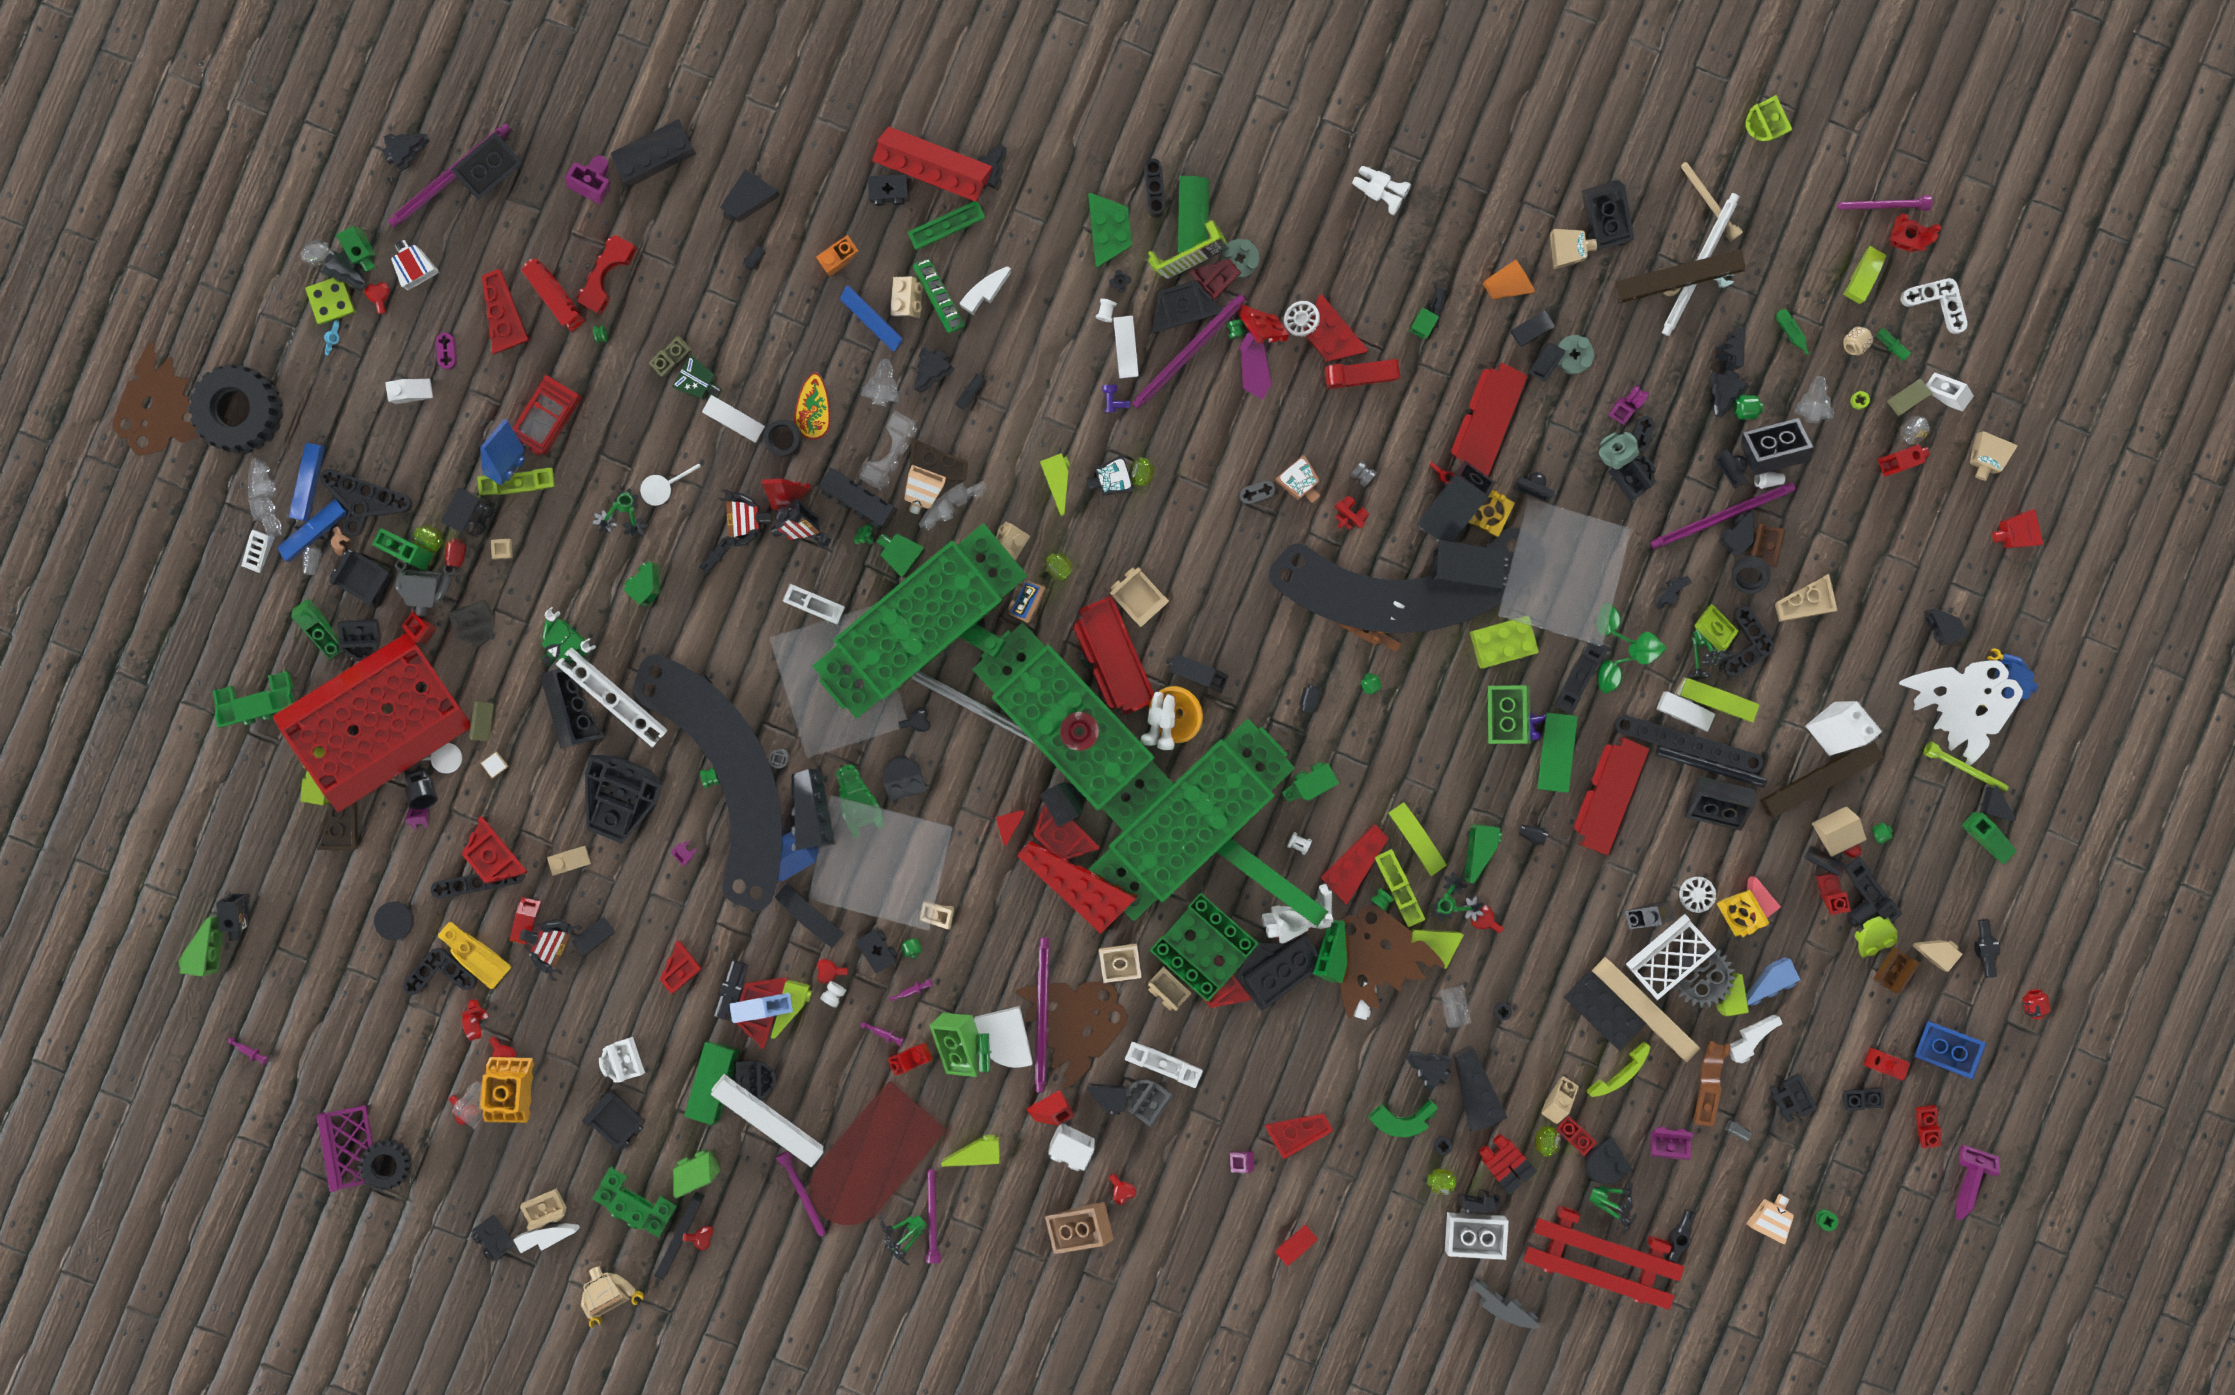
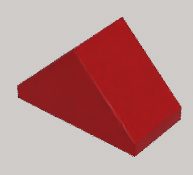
[402,611,437,644]
[996,809,1026,845]

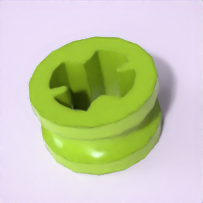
[1850,391,1870,410]

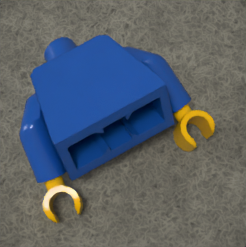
[1979,649,2038,707]

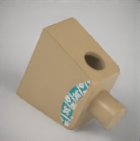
[1550,229,1597,269]
[1970,431,2018,481]

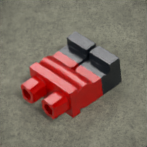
[1479,1134,1537,1195]

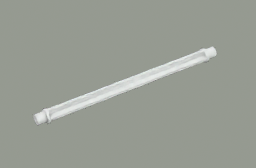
[1662,193,1740,336]

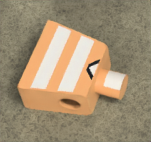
[904,465,946,514]
[1747,1194,1794,1245]

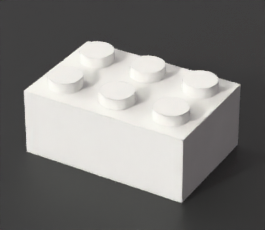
[1049,1123,1095,1171]
[1445,1212,1508,1260]

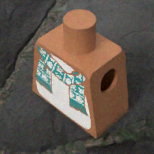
[1275,455,1320,503]

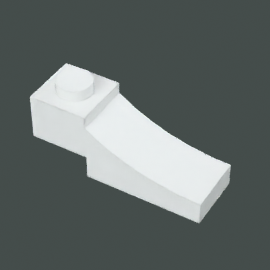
[1729,1015,1782,1063]

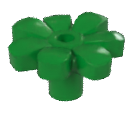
[853,524,874,544]

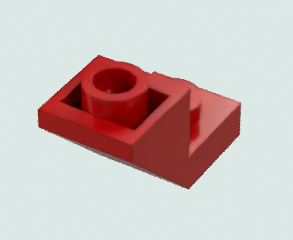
[1816,873,1850,915]
[510,897,541,945]
[887,1042,933,1076]

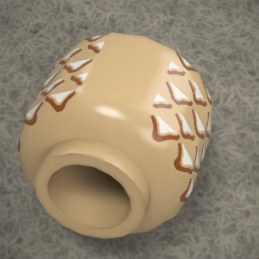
[1843,327,1873,355]

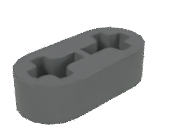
[1239,481,1275,505]

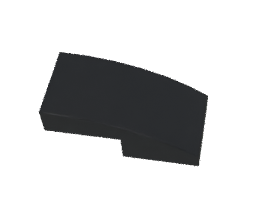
[1510,311,1556,347]
[572,916,615,957]
[1843,1088,1884,1110]

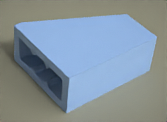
[730,993,793,1023]

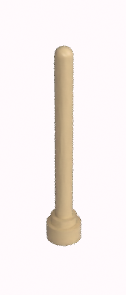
[1681,162,1743,242]

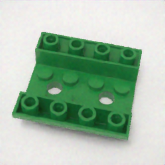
[1150,892,1259,1002]

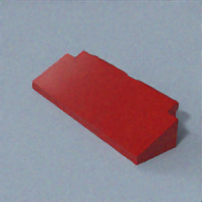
[1451,362,1528,477]
[1073,595,1154,715]
[1574,738,1649,856]

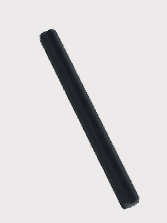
[1656,746,1768,788]

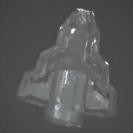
[861,359,900,406]
[1794,376,1834,423]

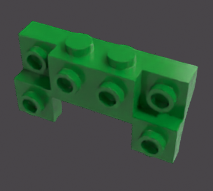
[212,671,295,728]
[592,1166,678,1238]

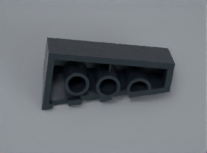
[540,668,605,749]
[791,769,835,851]
[1453,1045,1507,1131]

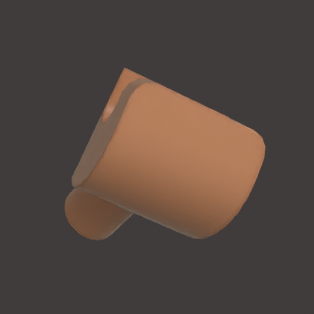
[331,527,352,556]

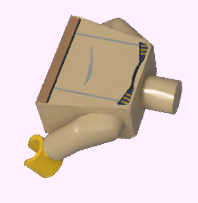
[581,1266,644,1328]

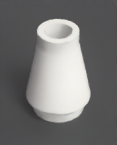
[1754,472,1785,489]

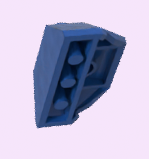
[778,831,820,881]

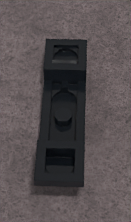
[1555,638,1609,715]
[1844,856,1903,923]
[775,882,844,948]

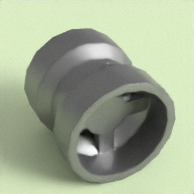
[1350,461,1377,487]
[769,749,790,769]

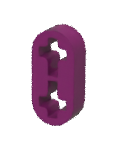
[436,332,457,370]

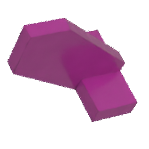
[1239,331,1272,400]
[1956,1145,2000,1220]

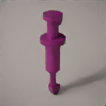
[889,979,933,1002]
[861,1022,904,1047]
[228,1038,269,1066]

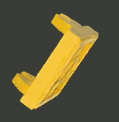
[1468,490,1515,537]
[1716,890,1769,937]

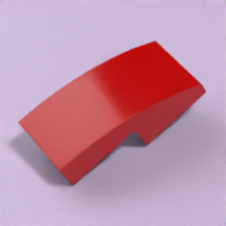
[1916,1105,1942,1149]
[1555,1115,1597,1156]
[1274,1224,1318,1266]

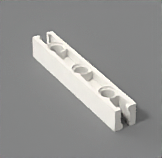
[556,648,667,747]
[711,1074,824,1167]

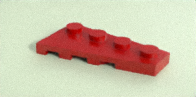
[482,269,530,355]
[1320,824,1389,905]

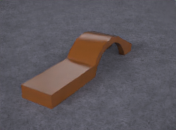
[1693,1041,1731,1127]

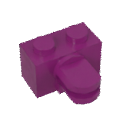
[565,156,610,205]

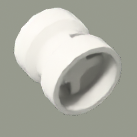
[820,981,846,1007]

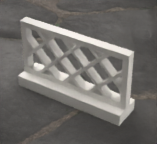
[1626,914,1716,1000]

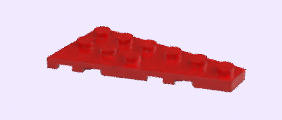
[1017,841,1138,934]

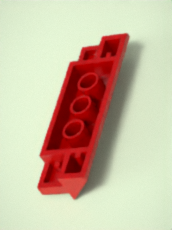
[872,127,993,202]

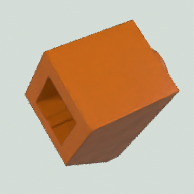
[816,235,859,277]

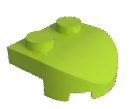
[1746,95,1793,142]
[1854,917,1898,958]

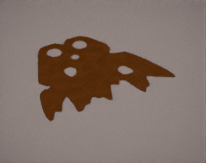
[112,342,228,455]
[1340,905,1445,1018]
[1016,982,1128,1089]

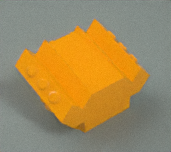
[480,1057,534,1123]

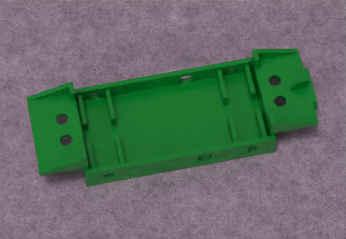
[812,523,1028,719]
[972,622,1173,831]
[1088,718,1295,922]

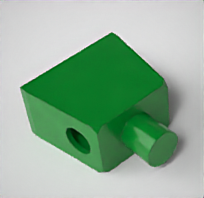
[336,226,376,273]
[877,533,925,578]

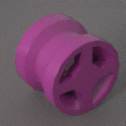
[1625,385,1649,409]

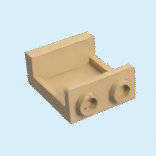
[1110,567,1169,628]

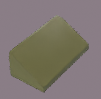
[469,701,494,741]

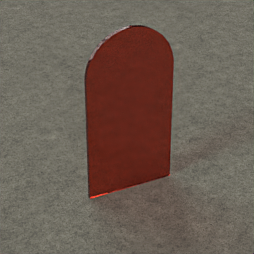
[810,1081,947,1225]

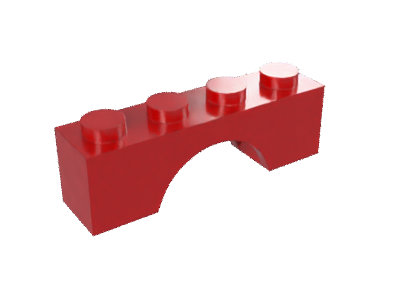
[577,234,638,316]

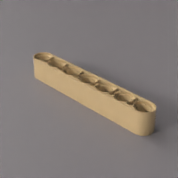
[1592,957,1700,1062]

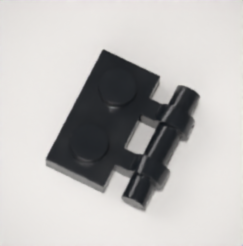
[1770,1073,1818,1123]

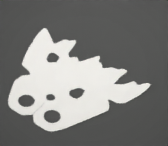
[1899,661,2023,765]

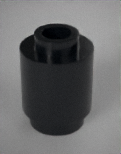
[1299,684,1322,713]
[1848,901,1878,929]

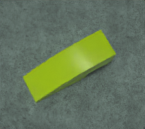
[1843,246,1886,304]

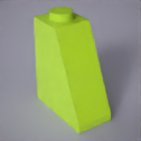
[1411,929,1464,969]

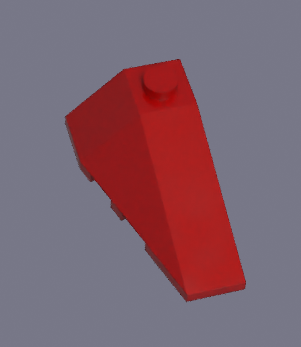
[762,479,812,512]

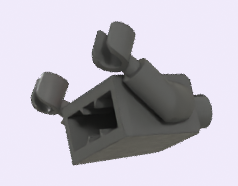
[395,561,457,616]

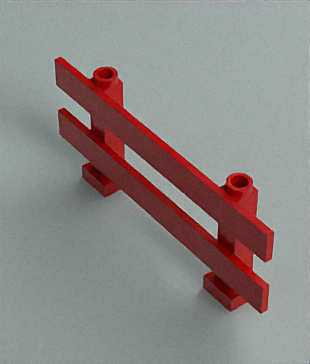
[1523,1205,1685,1310]

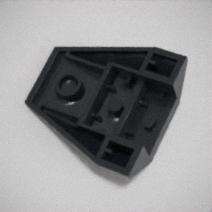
[585,755,663,844]

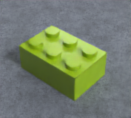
[1469,616,1539,669]

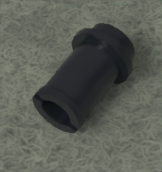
[742,245,766,271]

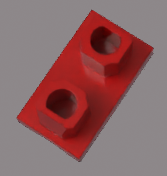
[1334,496,1369,530]

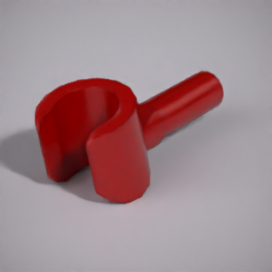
[1429,461,1454,483]

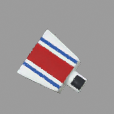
[392,240,439,290]

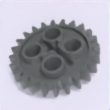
[1671,945,1735,1008]

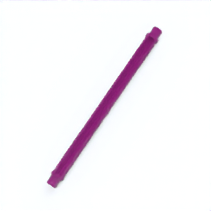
[388,124,511,227]
[1132,294,1246,409]
[1651,482,1795,549]
[1035,937,1050,1092]

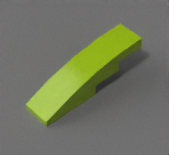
[1680,678,1760,723]
[1375,849,1425,928]

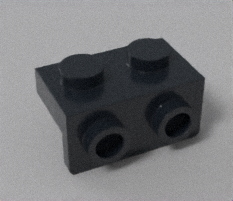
[471,1215,515,1261]

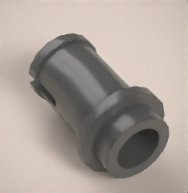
[1725,1120,1752,1142]

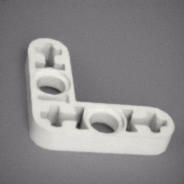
[1900,278,1967,334]

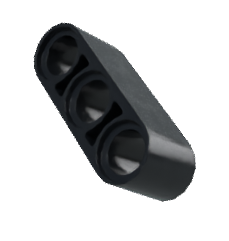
[1144,158,1165,218]

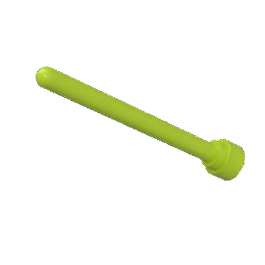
[1923,741,2009,792]

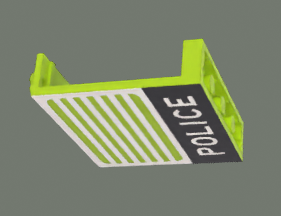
[1148,220,1229,279]

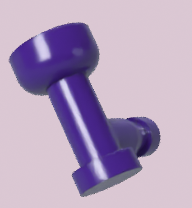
[1102,385,1130,413]
[1530,713,1546,741]

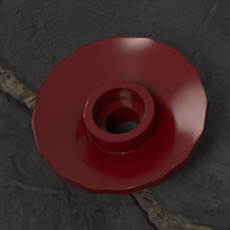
[1060,712,1099,751]

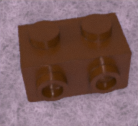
[1749,523,1786,567]
[1873,947,1920,995]

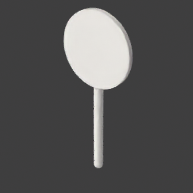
[640,464,701,506]
[422,743,462,773]

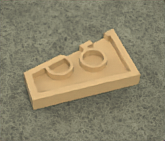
[1775,574,1838,622]

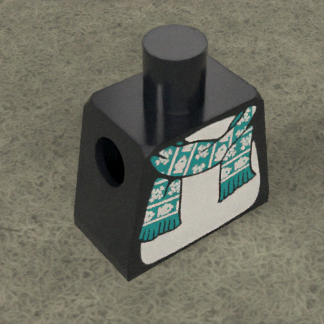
[1086,455,1134,496]

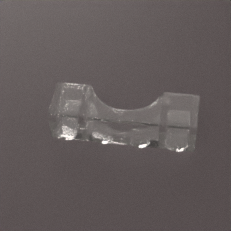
[858,411,917,491]

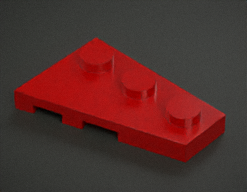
[1264,1113,1334,1159]

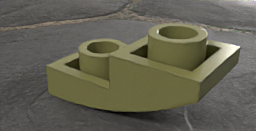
[649,336,692,377]
[1887,379,1932,417]

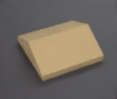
[1099,944,1141,983]

